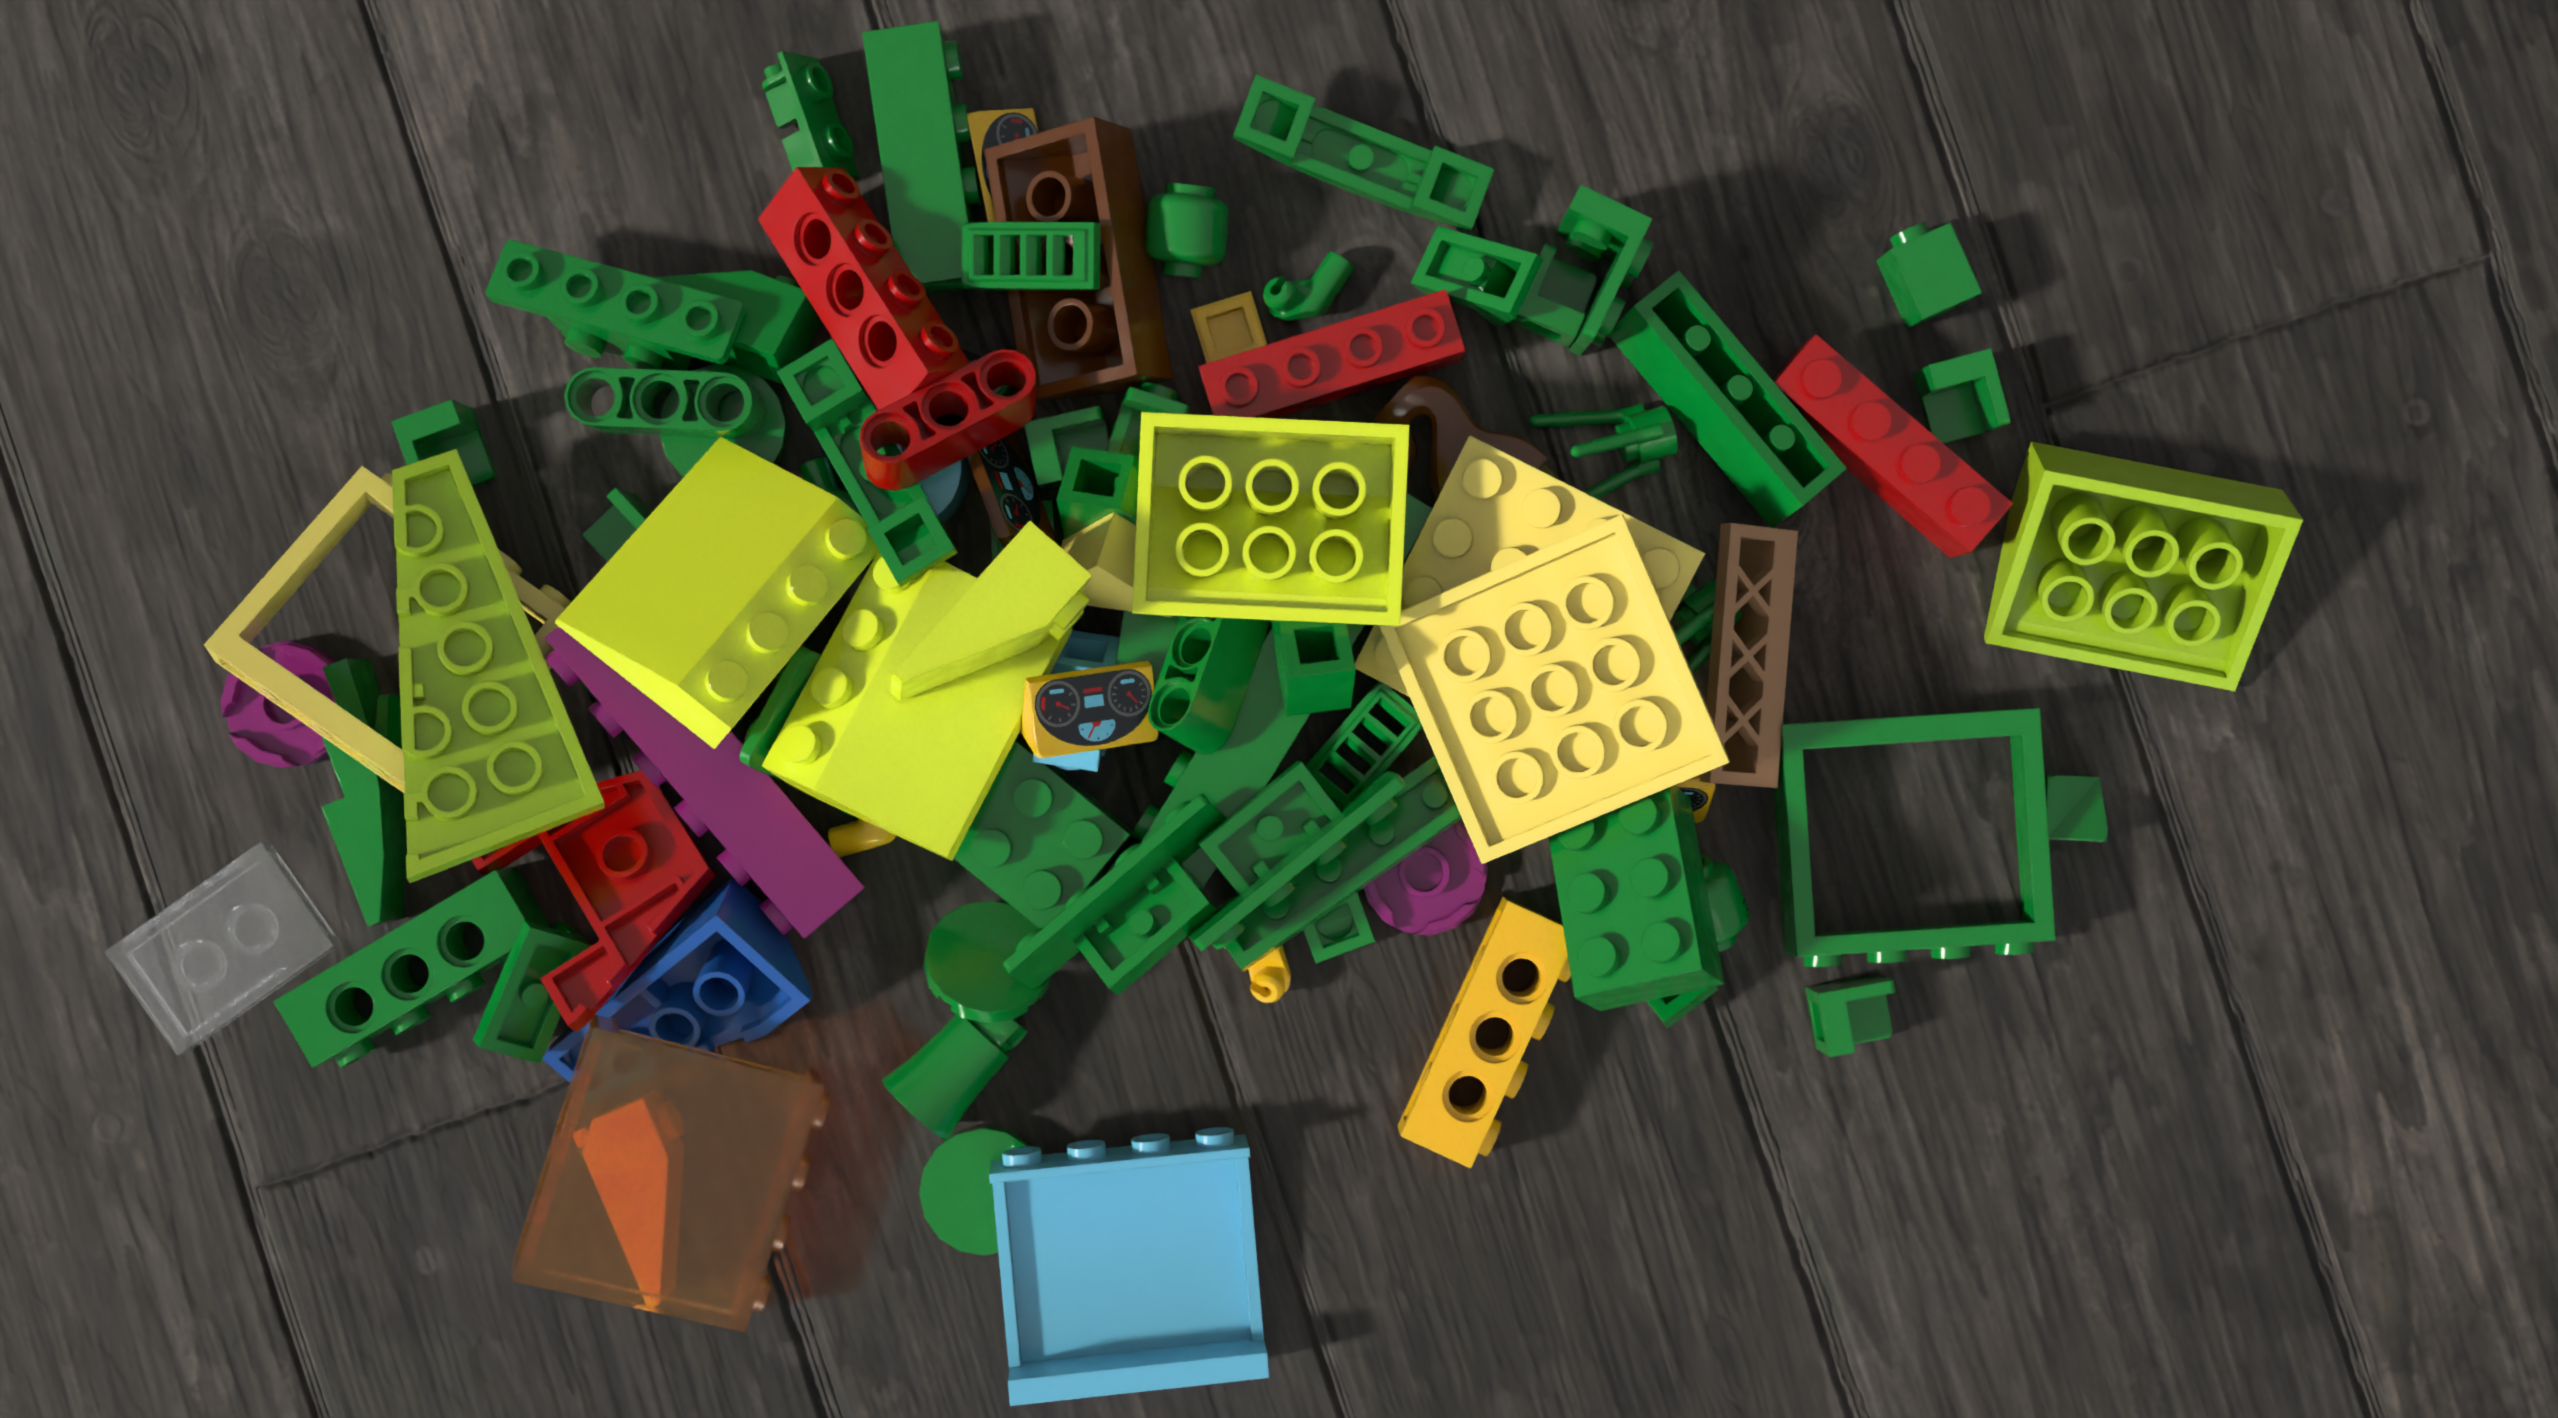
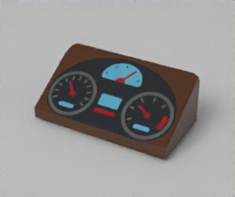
[967,433,1055,548]

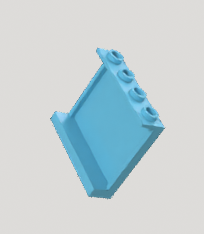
[989,1127,1269,1406]

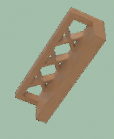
[1700,523,1798,788]

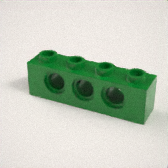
[273,866,552,1069]

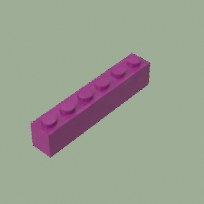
[544,626,865,939]

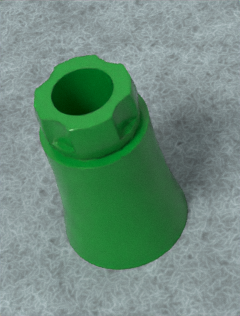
[882,1014,1028,1140]

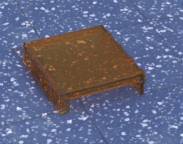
[512,1015,830,1332]

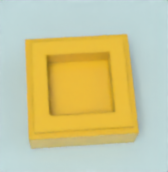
[1190,291,1267,364]

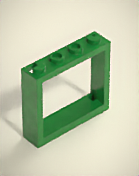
[1773,708,2056,967]

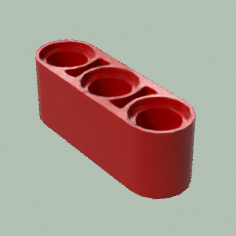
[860,349,1036,491]

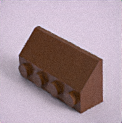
[983,117,1173,402]

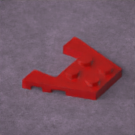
[472,770,716,1032]

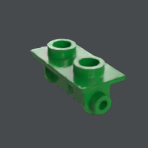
[762,51,860,179]

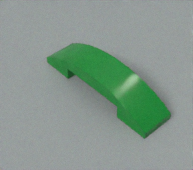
[1233,75,1494,231]
[777,339,958,587]

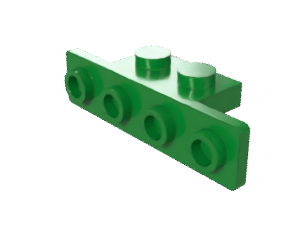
[485,240,746,371]
[1188,761,1407,951]
[1003,794,1226,995]

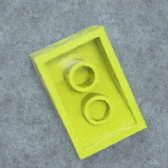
[890,521,1092,701]

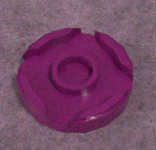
[221,641,337,768]
[1364,821,1488,936]

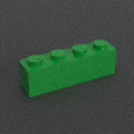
[862,21,982,295]
[1609,270,1847,528]

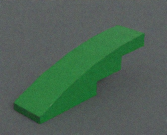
[321,658,407,927]

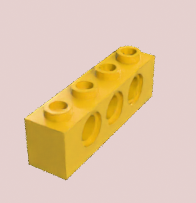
[1398,896,1571,1168]

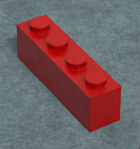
[1772,335,2013,558]

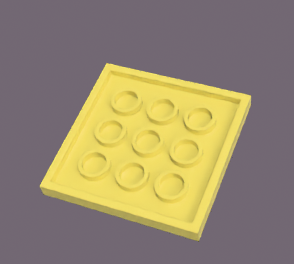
[1355,435,1706,697]
[1379,514,1730,864]

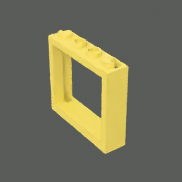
[204,466,571,793]

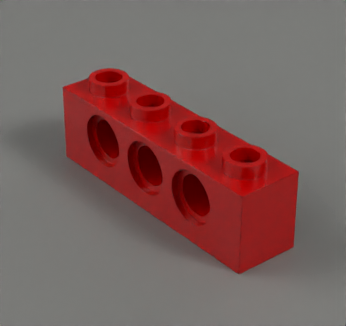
[758,167,970,410]
[1198,289,1465,419]

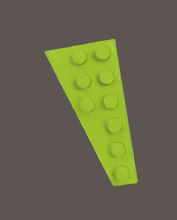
[392,449,605,883]

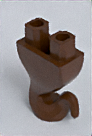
[1371,374,1558,504]

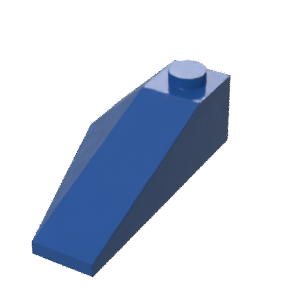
[543,877,813,1098]

